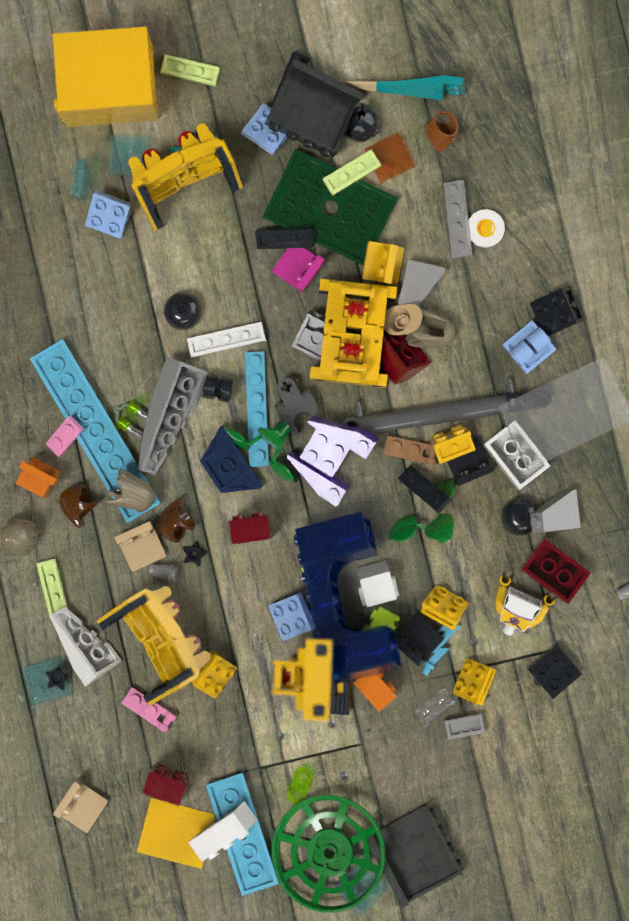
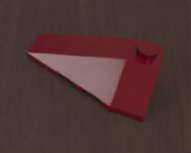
[366,314,431,385]

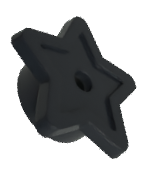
[183,541,207,566]
[45,665,70,690]

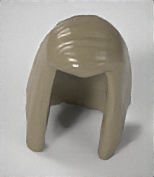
[408,308,455,348]
[105,468,155,512]
[0,518,39,555]

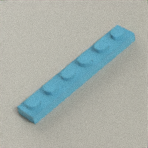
[245,351,269,467]

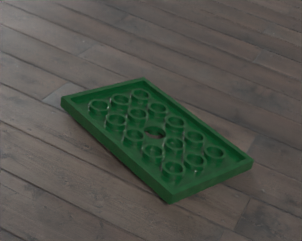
[262,149,398,266]

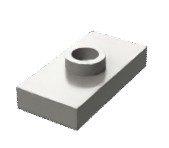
[444,713,486,740]

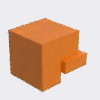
[16,457,61,499]

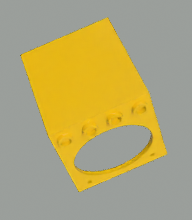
[53,27,158,127]

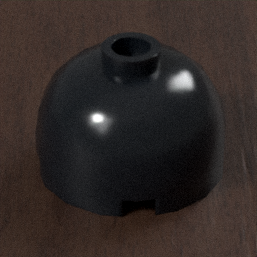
[344,103,379,142]
[164,292,202,330]
[501,498,537,536]

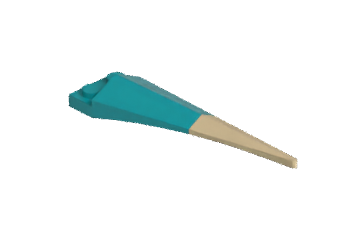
[338,75,465,100]

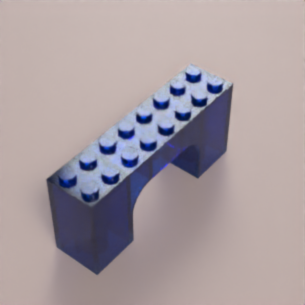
[294,511,403,684]

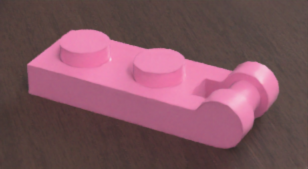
[122,687,177,733]

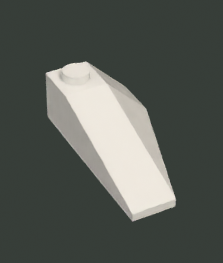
[50,607,122,687]

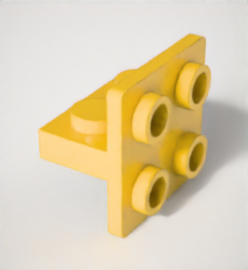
[362,241,404,285]
[429,424,476,464]
[421,585,469,631]
[191,649,237,699]
[453,658,496,705]

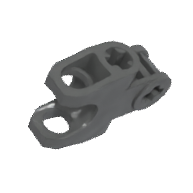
[274,377,320,437]

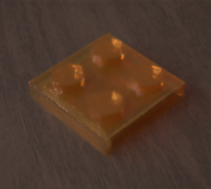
[364,133,415,184]

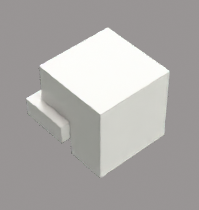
[356,560,399,607]

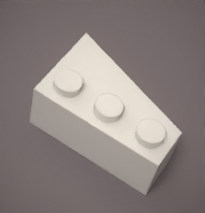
[188,801,257,861]

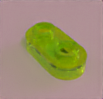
[287,766,313,805]

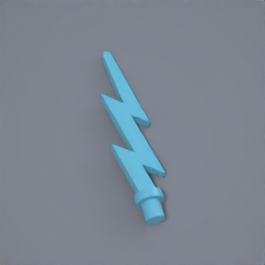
[421,625,462,676]

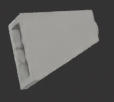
[398,259,446,306]
[530,490,581,533]

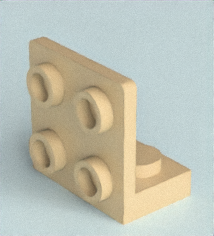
[114,521,166,572]
[53,780,108,833]

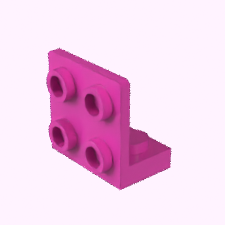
[272,248,325,293]

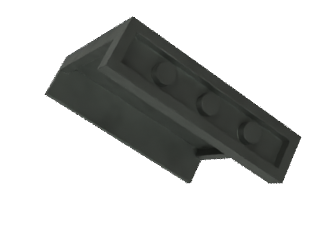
[265,59,363,158]
[367,804,464,908]

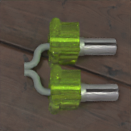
[114,399,148,438]

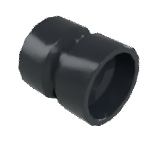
[202,373,234,403]

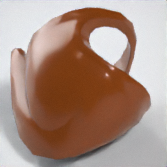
[425,110,458,152]

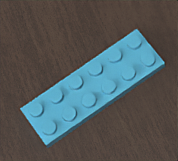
[206,772,279,896]

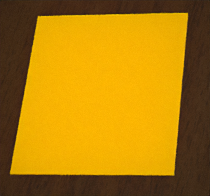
[137,798,216,869]

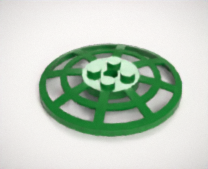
[271,795,386,913]

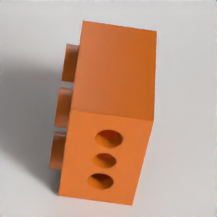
[353,665,397,712]

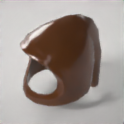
[59,484,100,528]
[157,498,195,543]

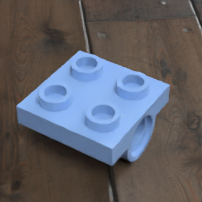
[241,103,287,155]
[85,190,132,239]
[502,321,557,375]
[268,593,316,641]

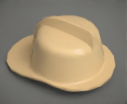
[384,304,422,335]

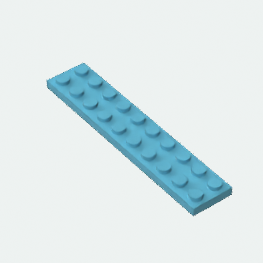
[30,339,161,523]

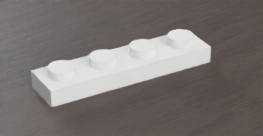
[187,322,266,358]

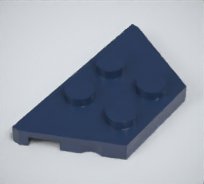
[200,426,263,493]

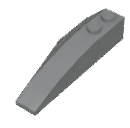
[139,357,208,475]

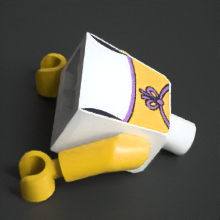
[495,575,555,636]

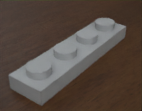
[444,180,472,259]

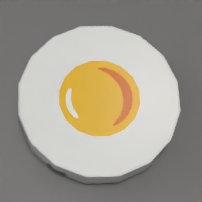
[468,209,505,248]

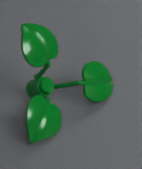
[224,420,297,483]
[389,479,456,543]

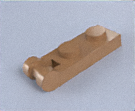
[383,436,437,465]

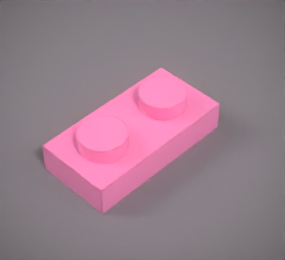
[46,416,84,457]

